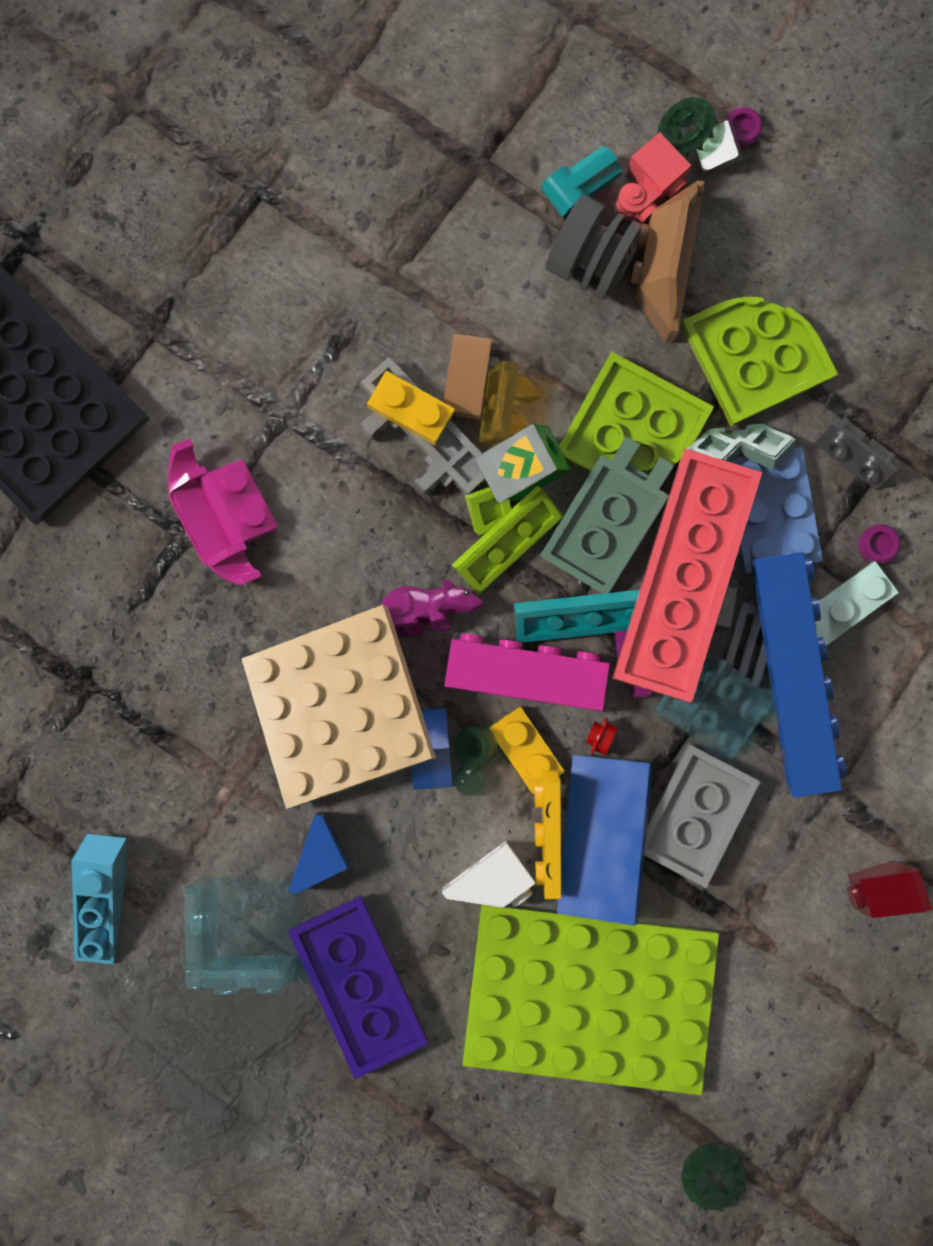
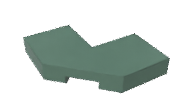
[687,423,796,470]

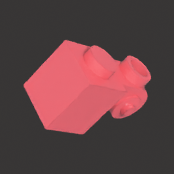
[616,132,691,224]

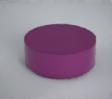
[725,107,762,149]
[858,524,901,564]

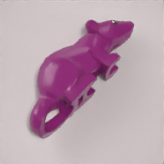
[381,580,483,637]

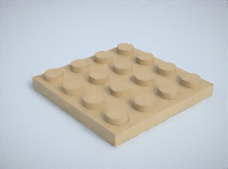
[242,605,436,809]

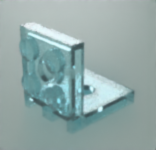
[185,877,297,995]

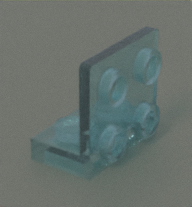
[653,652,771,764]

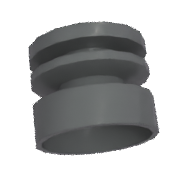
[545,194,643,300]

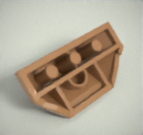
[630,180,705,343]

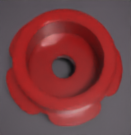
[586,718,618,756]

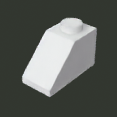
[442,840,536,908]

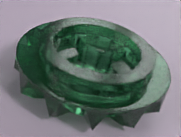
[657,97,718,158]
[681,1144,746,1212]

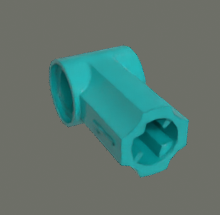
[541,146,622,220]

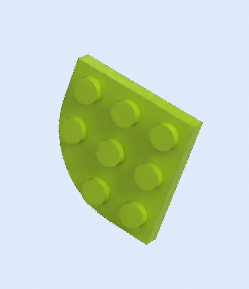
[680,297,838,427]
[559,351,714,476]

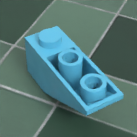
[72,834,127,965]

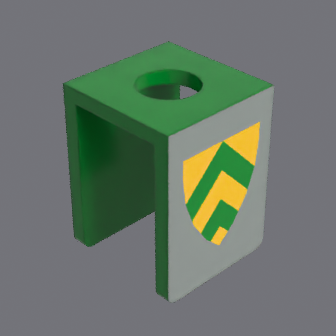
[476,423,571,503]

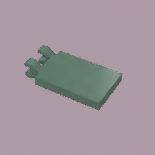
[540,437,674,594]

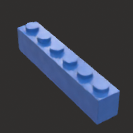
[750,551,846,798]

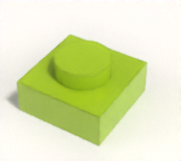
[465,487,511,535]

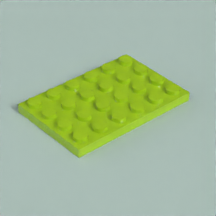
[462,904,719,1096]

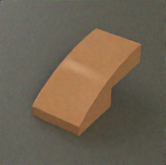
[443,334,492,420]

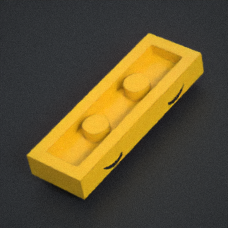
[534,771,561,899]

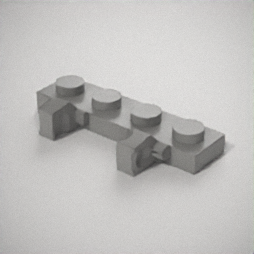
[361,357,486,496]

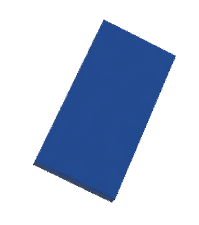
[557,755,653,926]

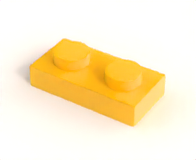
[367,371,455,446]
[488,706,565,794]

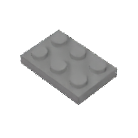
[644,744,760,888]

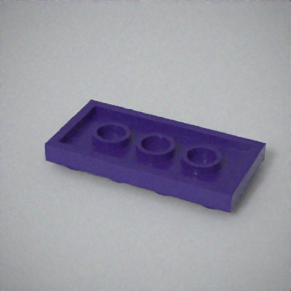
[288,894,428,1079]

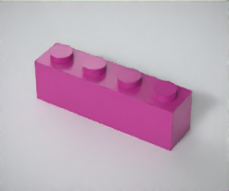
[444,633,610,711]

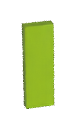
[452,486,564,595]

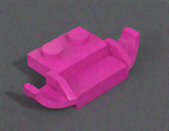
[167,438,278,585]

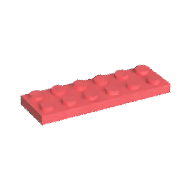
[612,448,762,703]

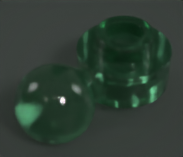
[454,724,497,796]

